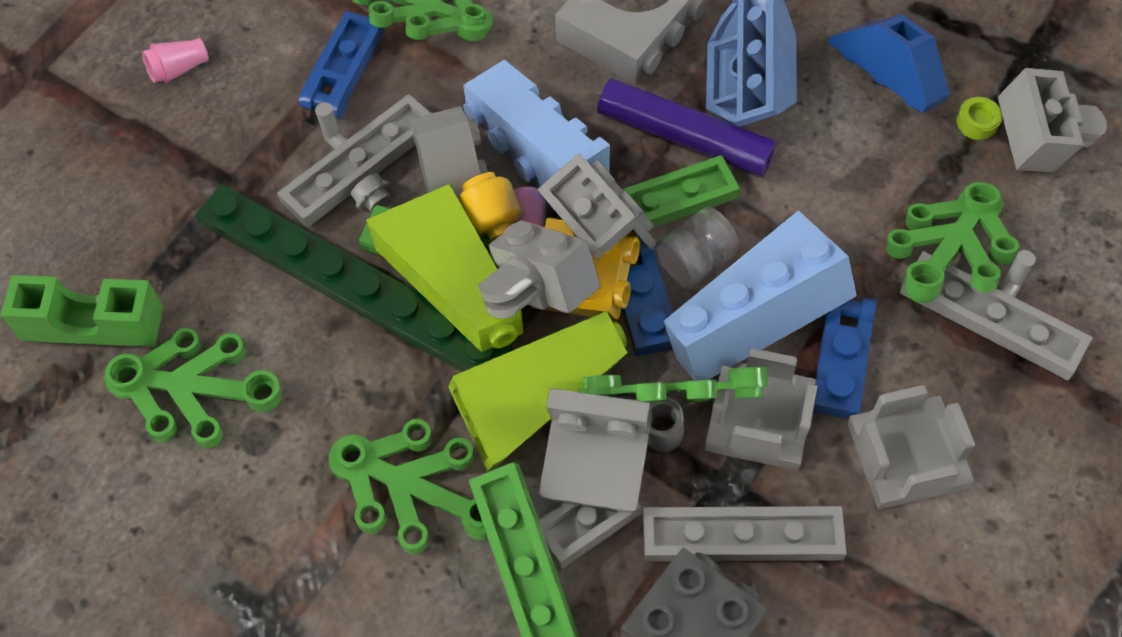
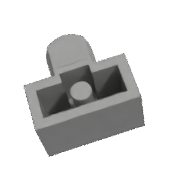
[998,68,1107,173]
[409,106,488,198]
[478,220,600,318]

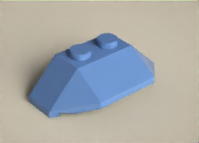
[706,0,797,127]

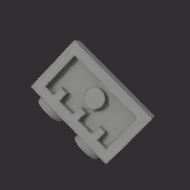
[537,153,657,259]
[539,388,652,513]

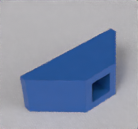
[828,14,950,113]

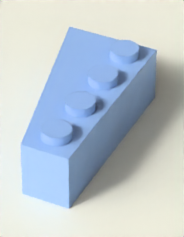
[463,59,610,211]
[663,210,857,381]

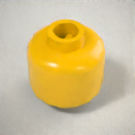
[458,172,523,242]

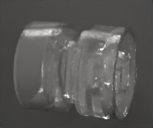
[655,207,741,290]

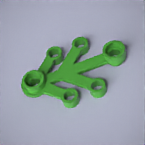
[352,0,493,41]
[886,182,1019,303]
[104,328,283,449]
[578,367,769,403]
[328,419,488,554]

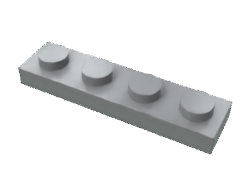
[643,506,847,561]

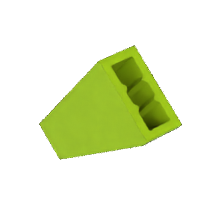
[366,184,523,352]
[448,311,627,472]

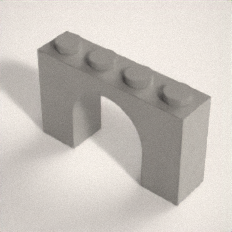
[555,0,709,86]

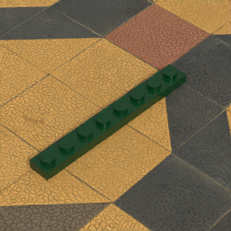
[195,184,513,372]

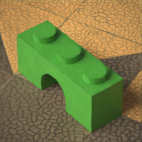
[0,275,164,347]

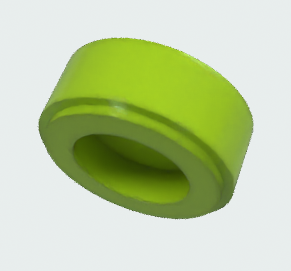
[956,97,1003,140]

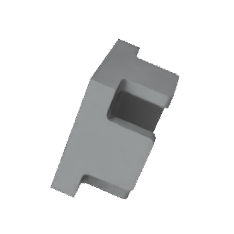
[704,348,817,471]
[847,385,975,510]

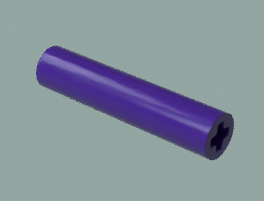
[597,78,777,178]

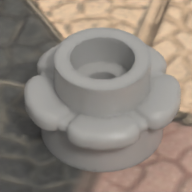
[351,173,391,212]

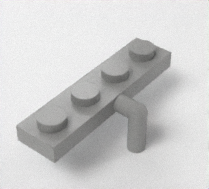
[277,94,432,228]
[899,250,1093,381]

